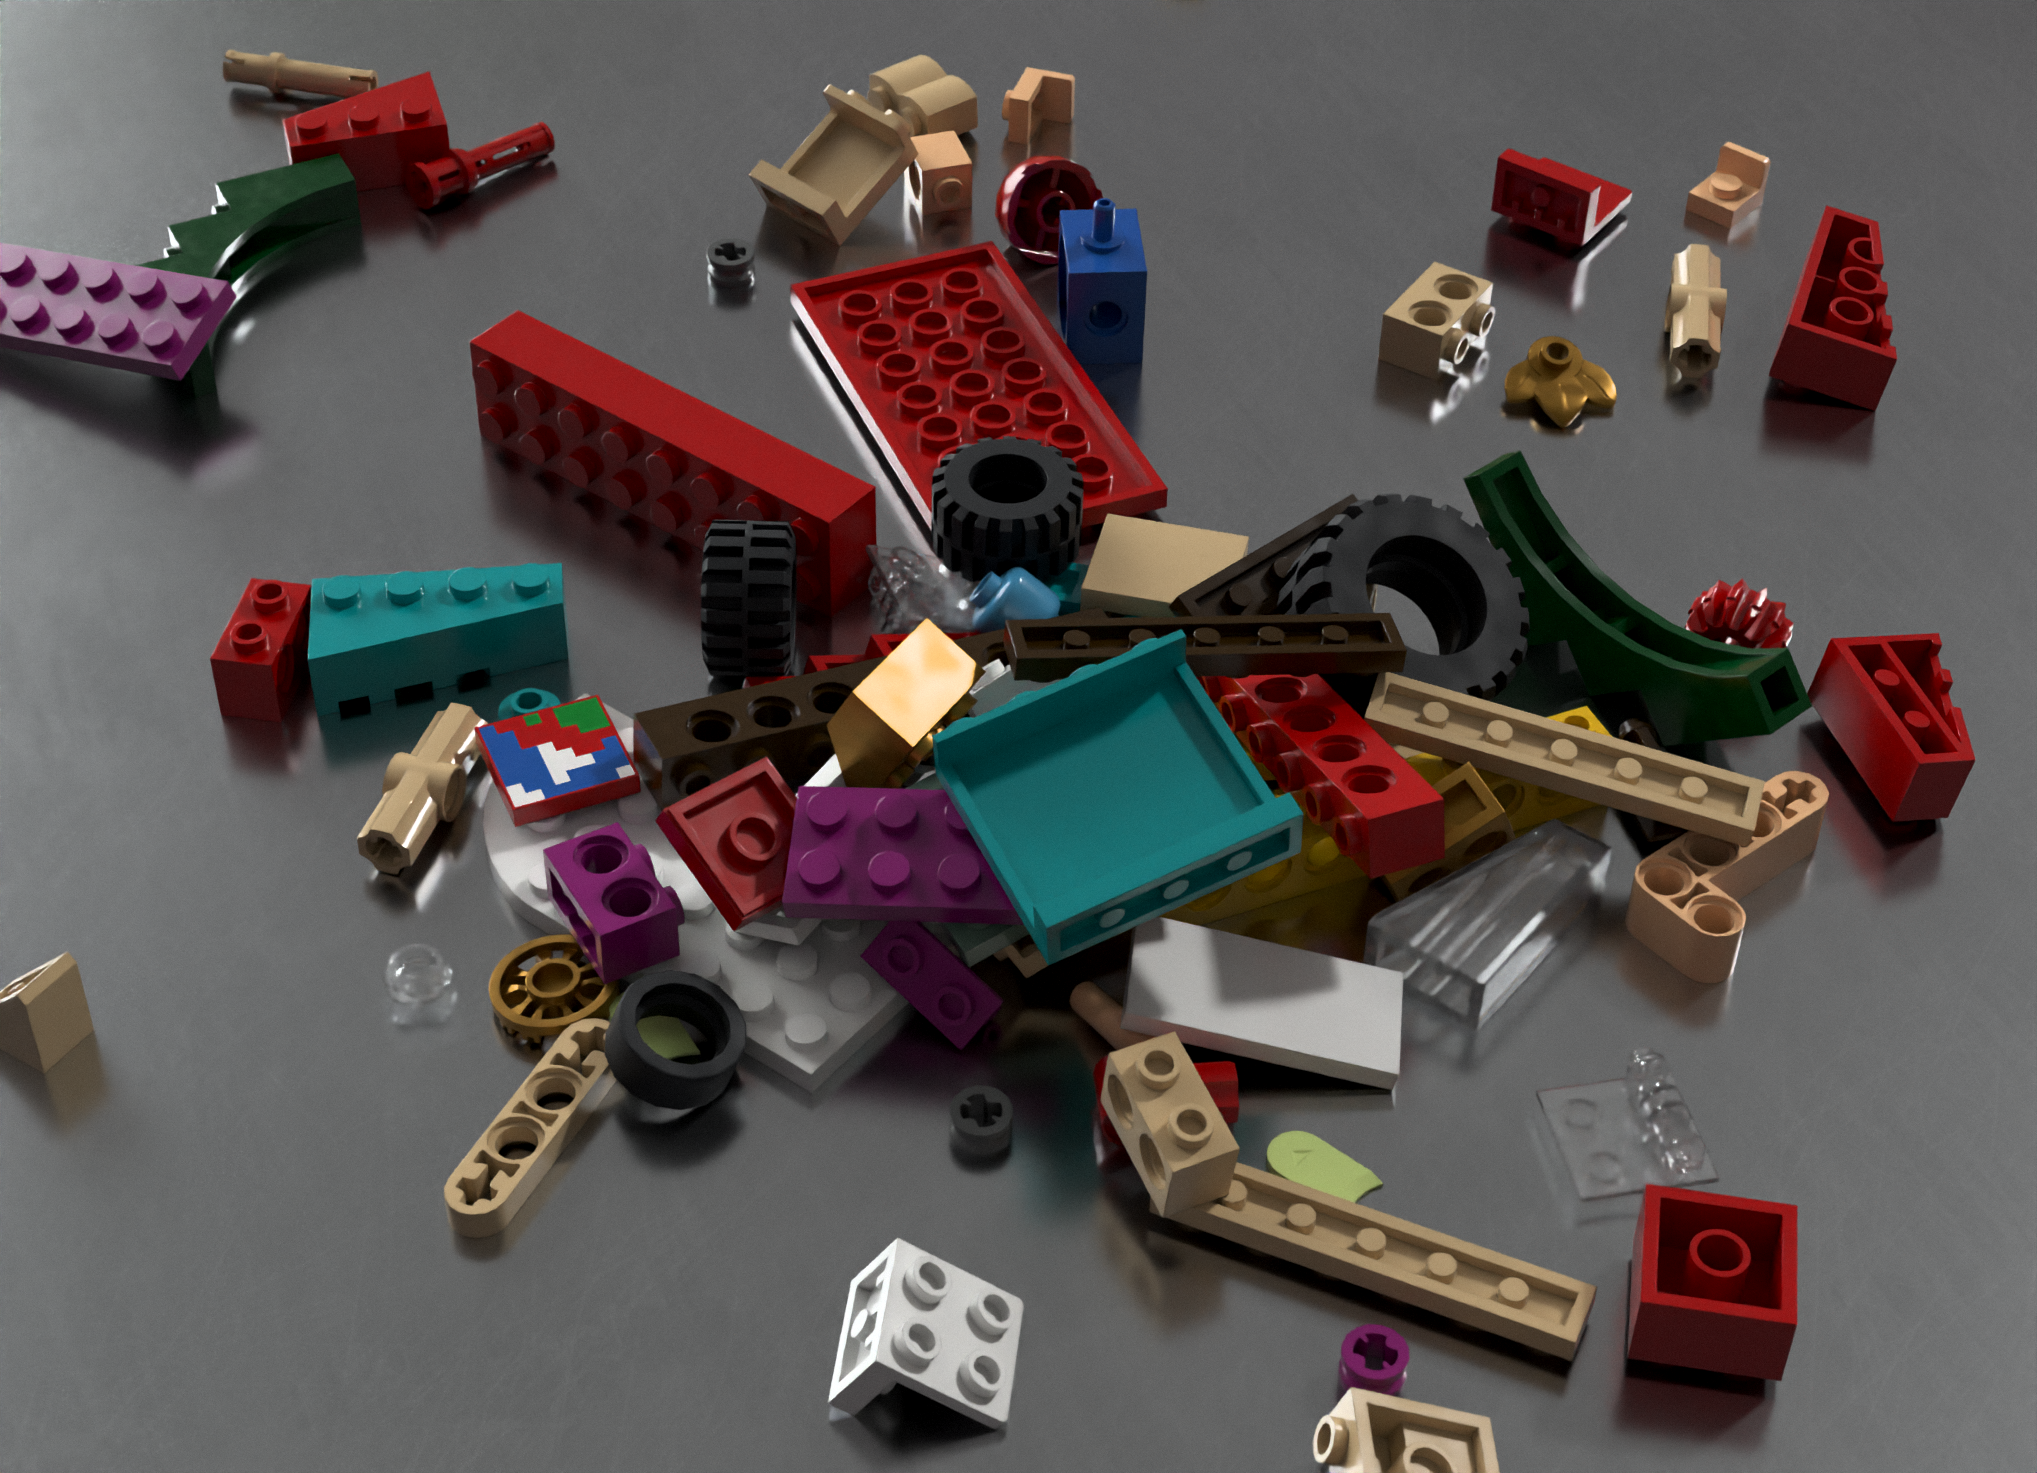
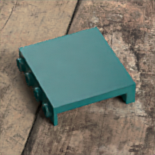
[932,629,1304,966]

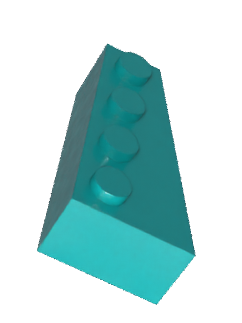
[308,563,569,717]

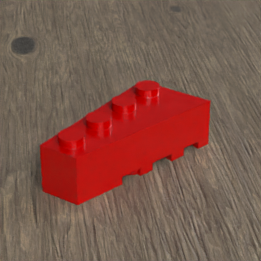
[1768,205,1897,411]

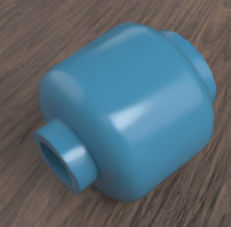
[970,567,1060,635]

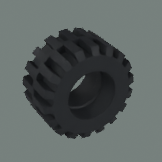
[931,436,1084,583]
[701,520,797,677]

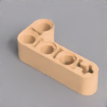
[1625,771,1829,984]

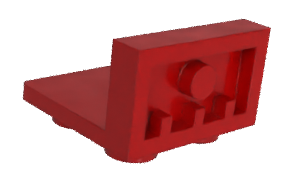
[1491,148,1632,246]

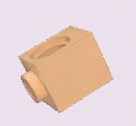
[904,130,972,215]

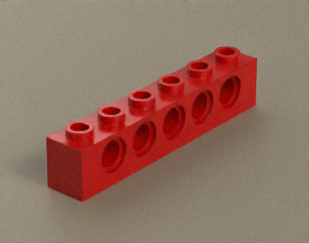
[1196,674,1445,879]

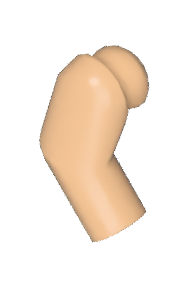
[1070,981,1156,1050]

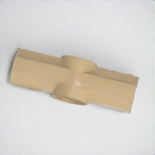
[1664,244,1727,378]
[357,703,488,874]

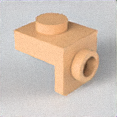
[1002,67,1075,145]

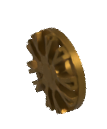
[489,934,620,1043]

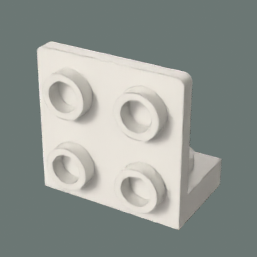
[828,1238,1024,1429]

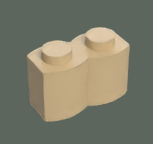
[867,55,978,137]

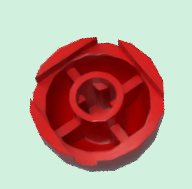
[995,156,1103,264]

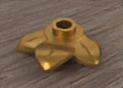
[1504,336,1617,428]

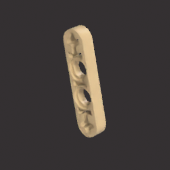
[444,1018,617,1238]

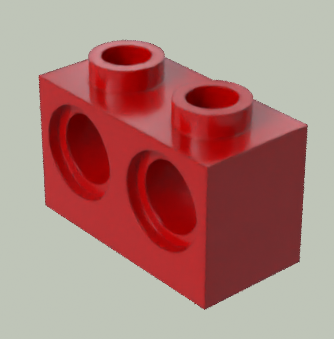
[210,578,312,723]

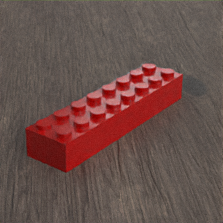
[469,310,877,617]

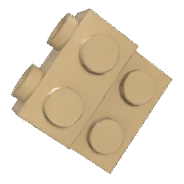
[1313,1387,1500,1473]

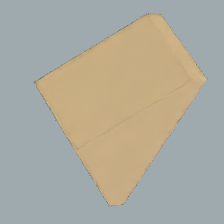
[0,952,94,1074]

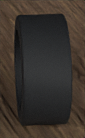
[605,970,746,1110]

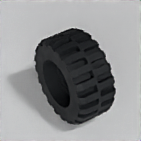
[1277,494,1530,719]

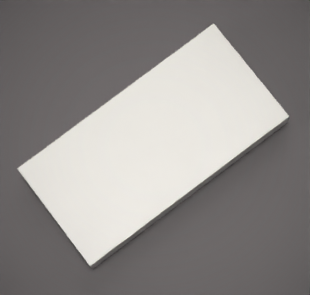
[1120,917,1403,1090]

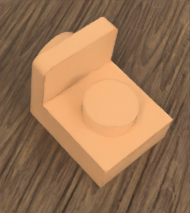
[1686,142,1771,229]

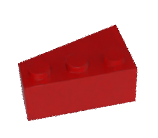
[283,71,450,192]
[1807,633,1976,822]

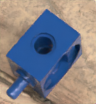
[1057,198,1147,365]

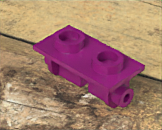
[860,921,1004,1050]

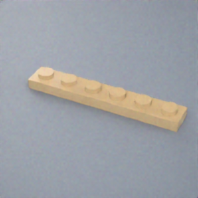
[1364,672,1765,847]
[1149,1162,1597,1361]

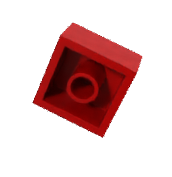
[1627,1184,1798,1381]

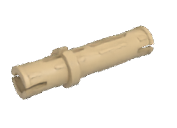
[223,49,378,98]

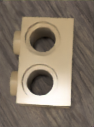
[1378,262,1495,381]
[1100,1031,1240,1218]

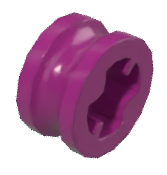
[1338,1324,1410,1397]

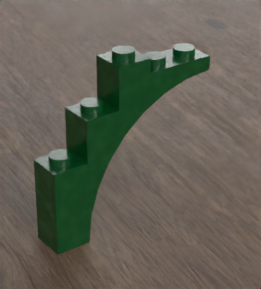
[134,153,361,397]
[1463,450,1812,746]

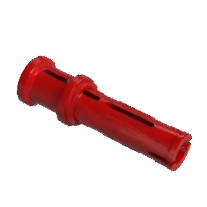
[405,122,555,209]

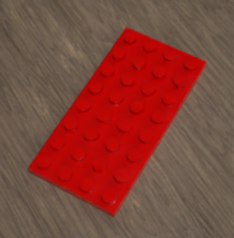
[790,241,1168,530]

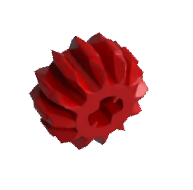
[1684,578,1794,649]

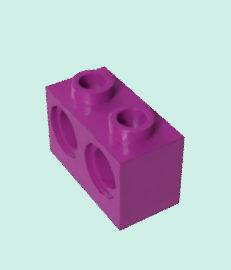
[543,822,685,984]

